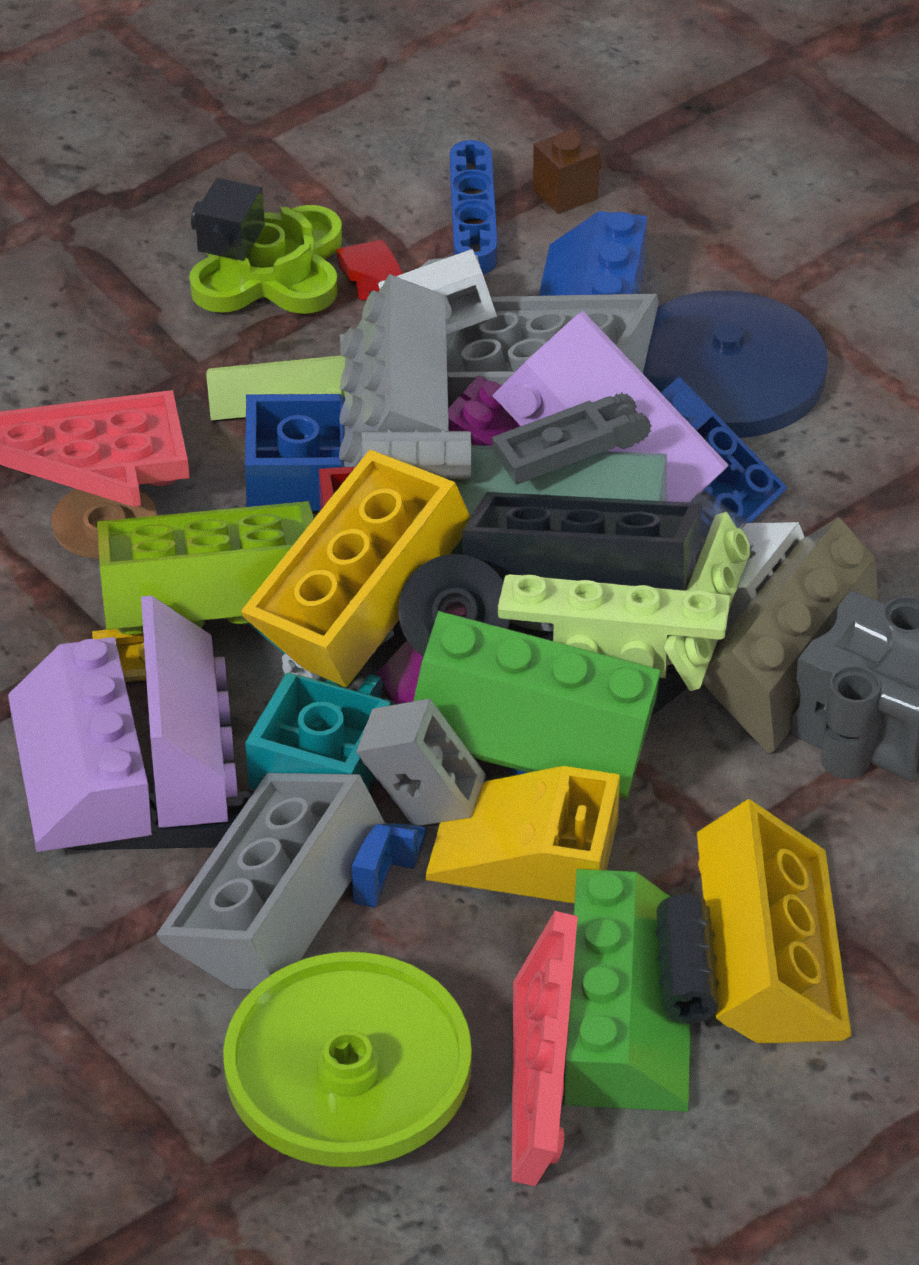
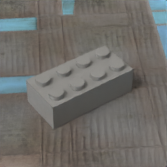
[339,274,449,467]

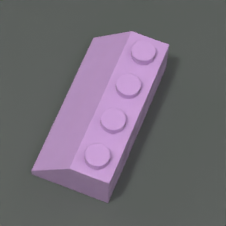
[492,310,729,502]
[141,596,238,828]
[8,637,152,852]

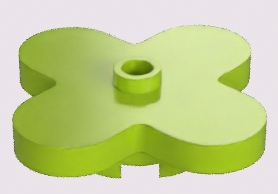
[189,205,342,314]

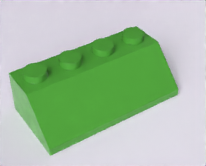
[414,611,661,799]
[565,869,690,1112]

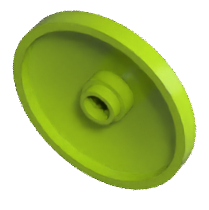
[223,952,472,1167]

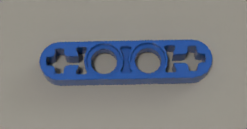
[450,140,497,274]

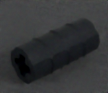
[655,894,719,1024]

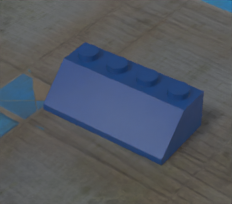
[538,211,647,296]

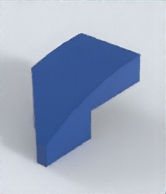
[352,824,428,908]

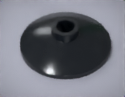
[399,554,510,657]

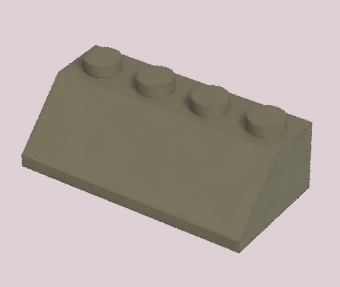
[702,517,878,754]

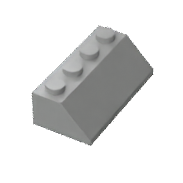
[156,773,385,990]

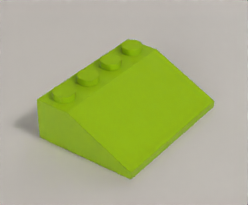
[97,501,314,634]

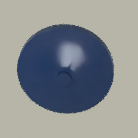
[643,291,828,438]

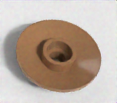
[51,488,157,559]

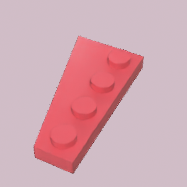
[512,911,578,1186]

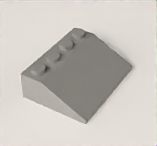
[446,294,659,408]

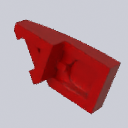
[336,240,403,300]

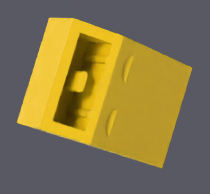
[426,766,620,904]

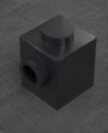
[191,178,265,261]

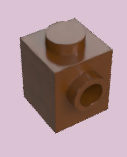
[533,129,602,214]

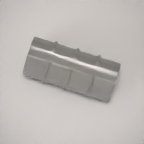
[361,428,471,480]

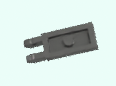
[492,392,652,485]

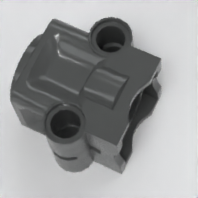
[791,590,919,782]

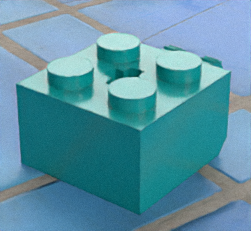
[245,672,396,792]

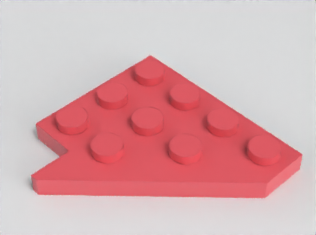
[0,390,190,507]

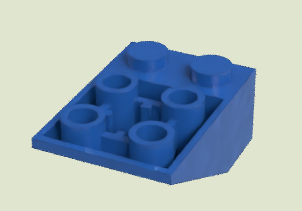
[661,376,788,538]

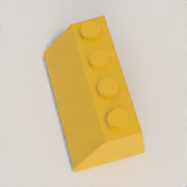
[241,449,470,688]
[697,799,852,1043]

